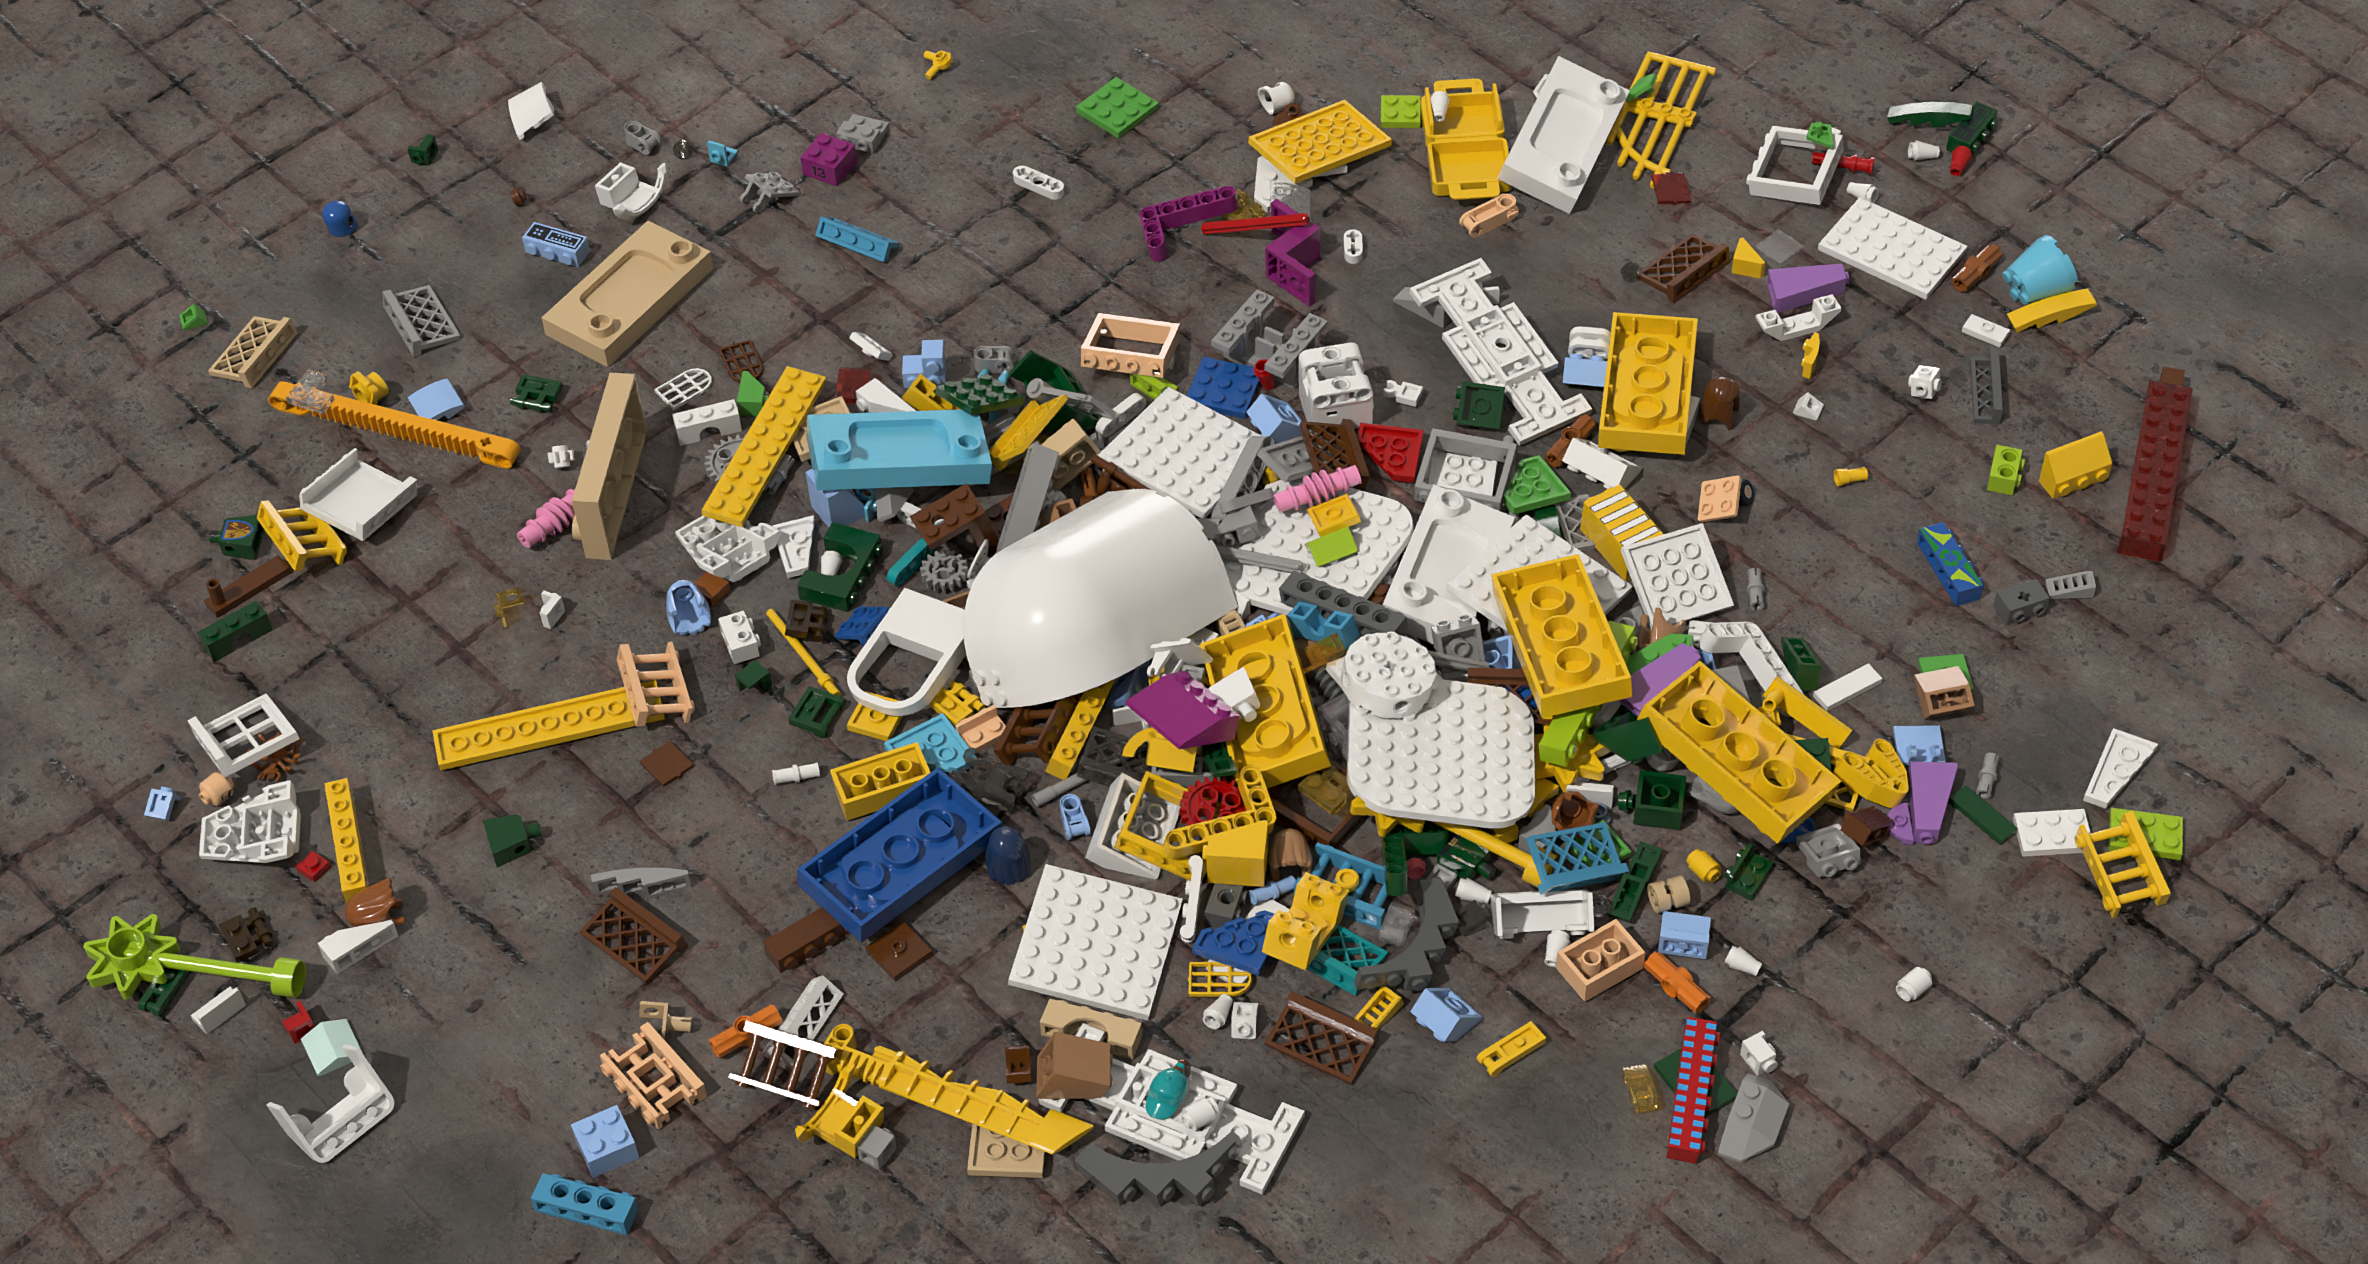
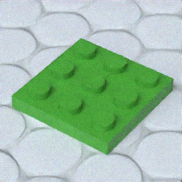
[1076,77,1159,139]

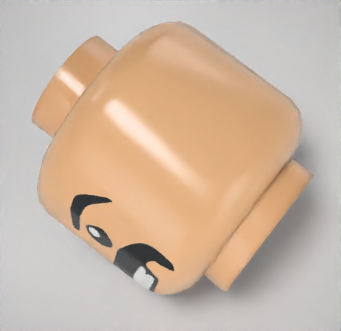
[199,772,235,806]

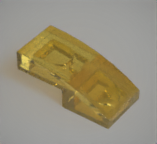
[1622,1064,1660,1113]

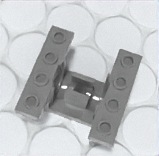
[1211,290,1328,389]

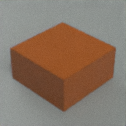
[694,572,731,608]

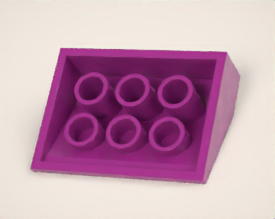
[1125,671,1240,750]

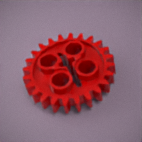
[1179,777,1253,841]

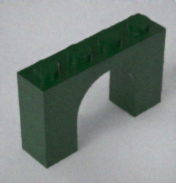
[797,522,883,612]

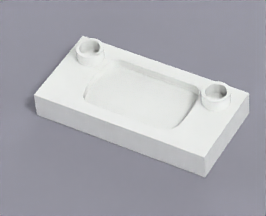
[1497,56,1630,214]
[1383,484,1515,644]

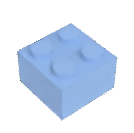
[571,1105,639,1178]

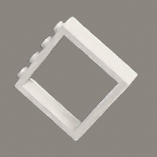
[1746,126,1844,205]

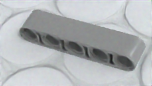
[1211,436,1275,524]

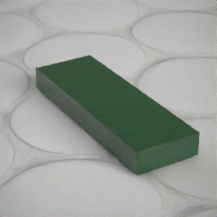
[1949,785,2018,845]

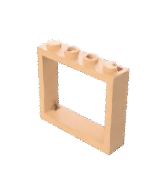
[1081,313,1180,378]

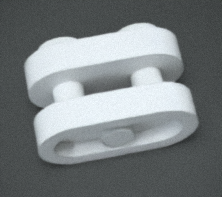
[1568,327,1611,360]

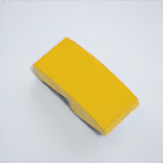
[1801,332,1820,379]
[1527,778,1559,817]

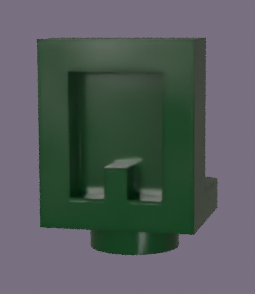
[407,134,439,166]

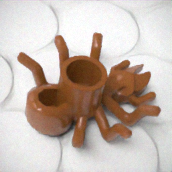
[248,732,304,782]

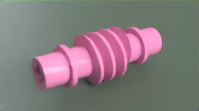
[1273,465,1362,513]
[517,489,575,548]

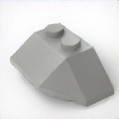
[1717,1073,1789,1163]

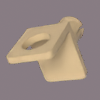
[639,1001,692,1040]

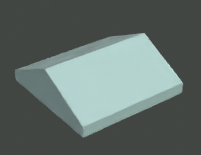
[301,1019,363,1077]

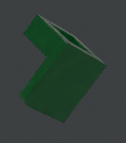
[735,660,772,691]

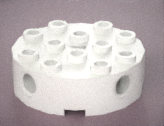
[1341,632,1436,718]

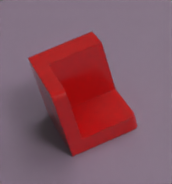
[282,1000,315,1044]

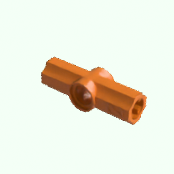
[1644,952,1711,1013]
[708,1004,783,1058]

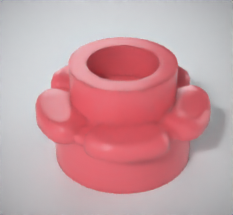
[1407,858,1426,879]

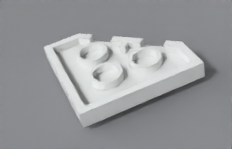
[1254,156,1312,213]

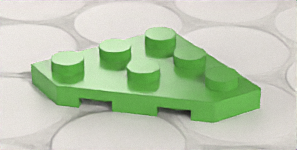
[1503,455,1571,515]
[1626,633,1694,675]

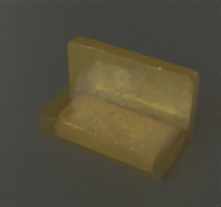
[1303,633,1347,673]

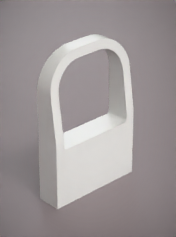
[847,588,966,716]

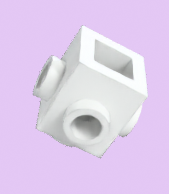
[1908,365,1941,399]

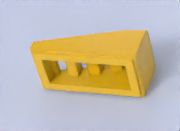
[1354,986,1404,1030]

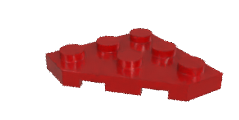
[1357,423,1424,483]

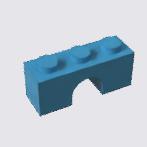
[1287,601,1360,650]

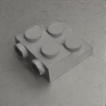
[836,114,889,154]
[1431,614,1485,675]
[1796,823,1861,877]

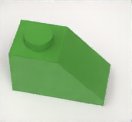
[737,371,769,417]

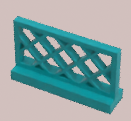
[1307,925,1388,996]

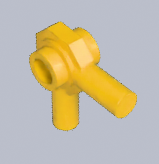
[924,51,953,80]

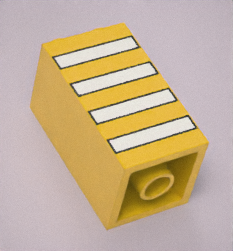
[1580,484,1664,582]

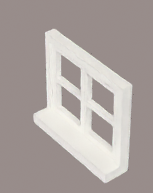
[187,694,300,778]

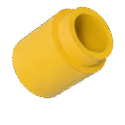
[1686,849,1721,883]

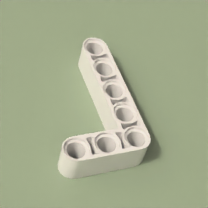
[1698,622,1804,717]

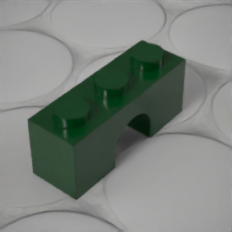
[197,601,273,662]

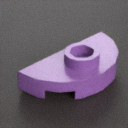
[1887,803,1914,845]

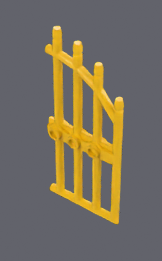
[1606,51,1716,189]

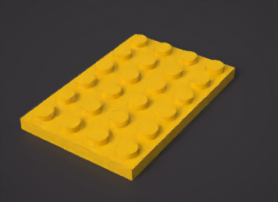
[1248,100,1392,184]

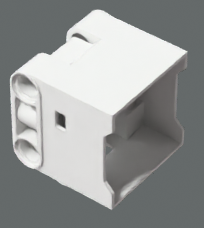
[1299,343,1374,437]

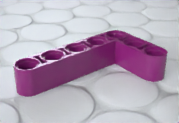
[1140,186,1239,261]

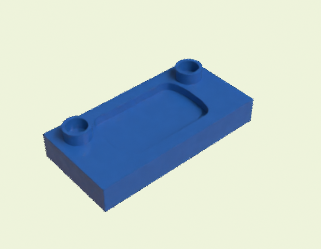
[797,768,1002,943]

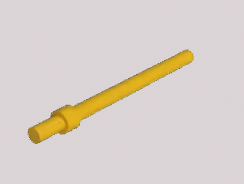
[766,609,841,696]

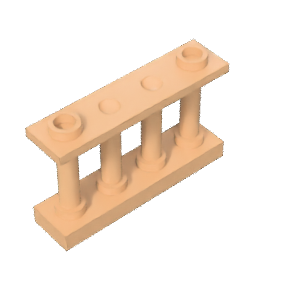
[617,642,695,727]

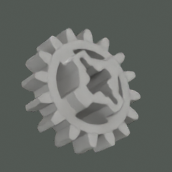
[920,550,968,593]

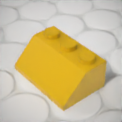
[2039,431,2112,499]

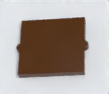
[640,741,694,787]

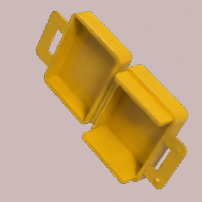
[1421,79,1512,200]

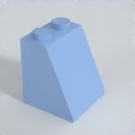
[805,468,865,528]

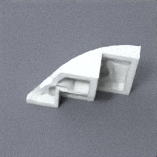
[508,82,554,140]

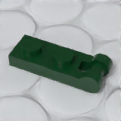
[138,953,191,1017]

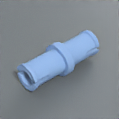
[1248,875,1296,905]

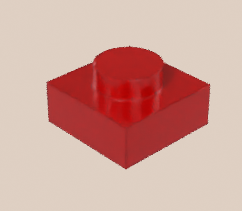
[296,851,331,882]

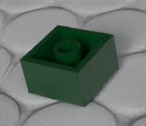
[1633,770,1686,830]

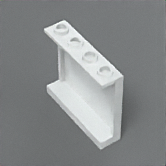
[299,448,417,541]

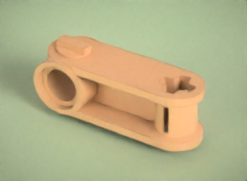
[1459,194,1519,238]

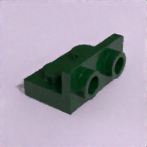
[1725,843,1773,901]

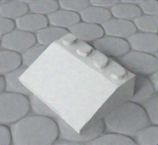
[1085,773,1180,880]

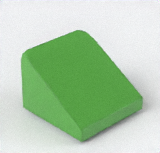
[179,304,208,331]

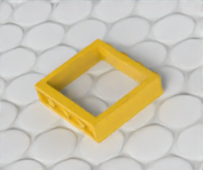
[1114,771,1221,881]

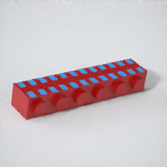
[1666,1017,1720,1164]

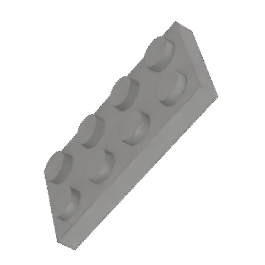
[1257,432,1343,483]

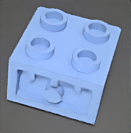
[1658,911,1711,959]

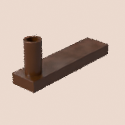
[204,555,292,618]

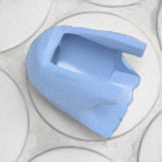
[666,580,711,636]

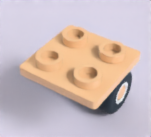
[1698,475,1754,522]

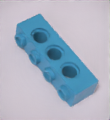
[530,1173,639,1235]

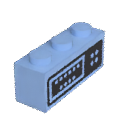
[522,222,590,267]

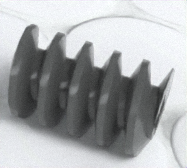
[1309,665,1350,714]

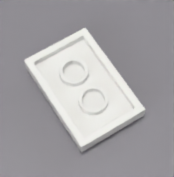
[2013,809,2094,857]

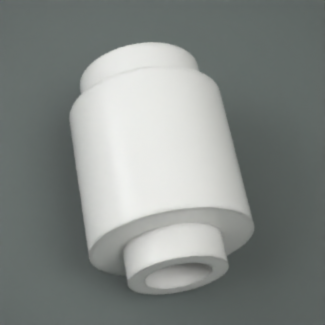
[1896,967,1932,1001]
[1181,1097,1220,1131]

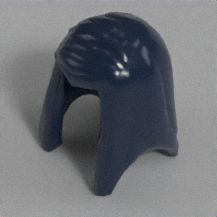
[985,826,1031,885]

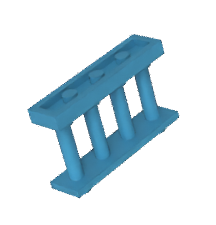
[1294,842,1389,930]

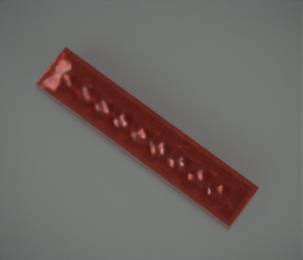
[2117,380,2193,562]

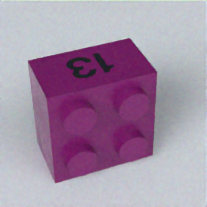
[800,133,857,186]

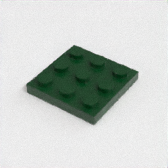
[935,374,1025,415]

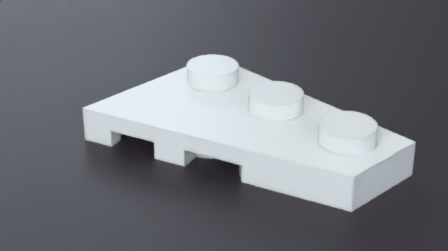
[772,515,815,578]

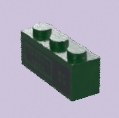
[1946,101,1999,155]

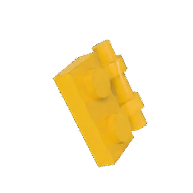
[928,680,985,728]

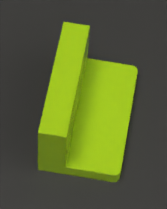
[1130,373,1177,400]
[1305,526,1358,567]

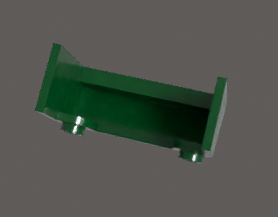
[1008,350,1101,434]
[1593,707,1663,764]

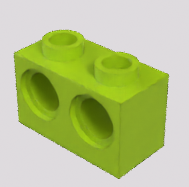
[1987,445,2025,495]

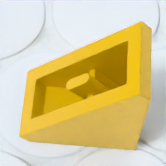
[1731,237,1765,279]

